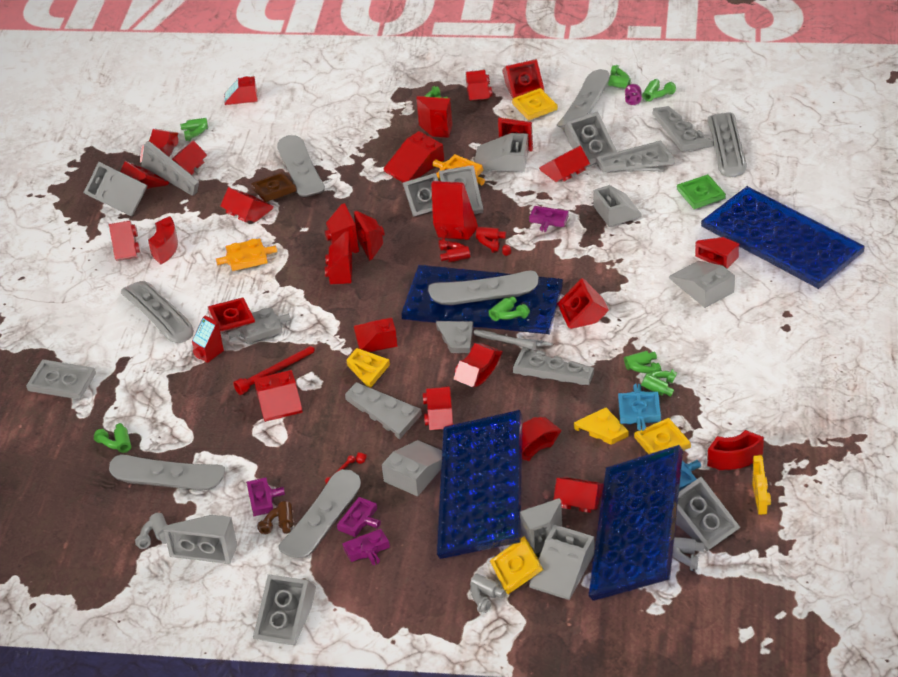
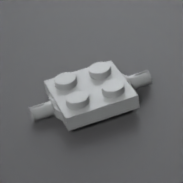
[228,307,291,344]

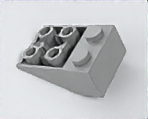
[474,133,529,172]
[84,162,147,217]
[529,524,595,600]

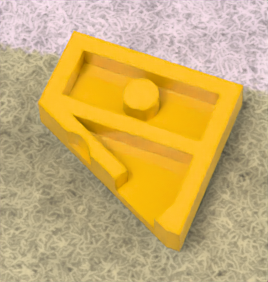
[346,348,390,388]
[574,407,629,445]
[752,455,771,515]

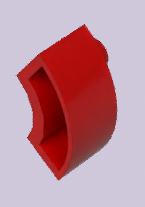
[465,70,492,101]
[140,129,179,162]
[148,216,178,265]
[454,343,503,387]
[423,386,453,430]
[502,417,562,461]
[707,430,764,471]

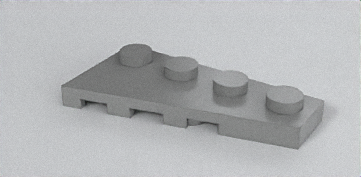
[596,140,675,172]
[142,141,199,196]
[513,347,594,385]

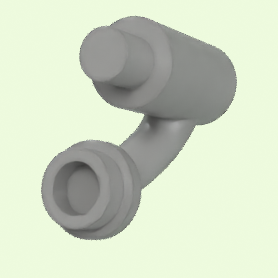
[135,513,167,549]
[669,537,704,571]
[470,573,506,613]

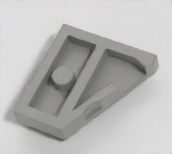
[436,321,473,353]

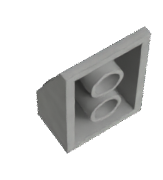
[564,112,617,167]
[669,261,735,308]
[382,440,451,496]
[662,477,741,551]
[163,515,237,564]
[253,574,316,645]

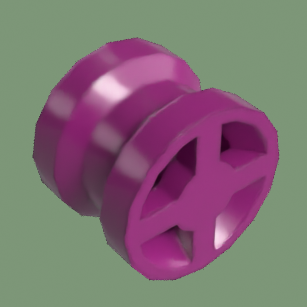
[625,84,642,105]

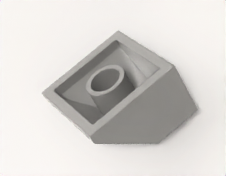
[402,173,439,217]

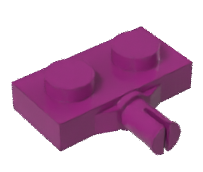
[529,206,569,232]
[246,477,285,516]
[337,497,381,537]
[342,529,390,565]

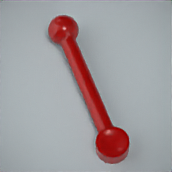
[325,455,355,484]

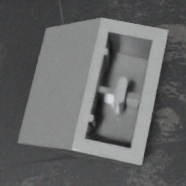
[593,185,642,227]
[520,498,562,556]

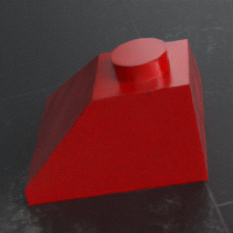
[498,118,533,152]
[120,161,169,189]
[325,203,359,253]
[354,211,385,260]
[557,278,609,329]
[207,297,255,333]
[354,318,398,352]

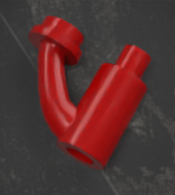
[476,227,506,253]
[438,238,470,263]

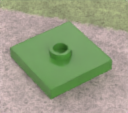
[677,174,726,209]

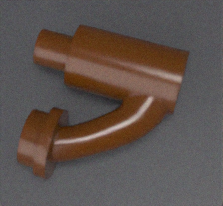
[257,501,293,534]

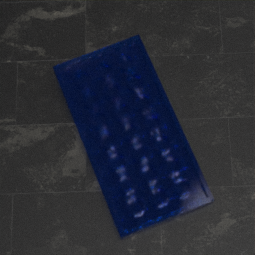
[701,186,865,289]
[401,265,563,335]
[437,410,522,559]
[588,445,683,601]

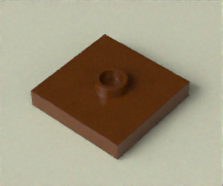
[251,172,297,202]

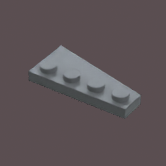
[652,106,713,151]
[345,382,422,439]

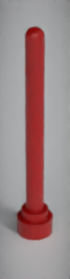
[233,346,315,395]

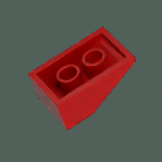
[383,131,444,183]
[431,181,478,240]

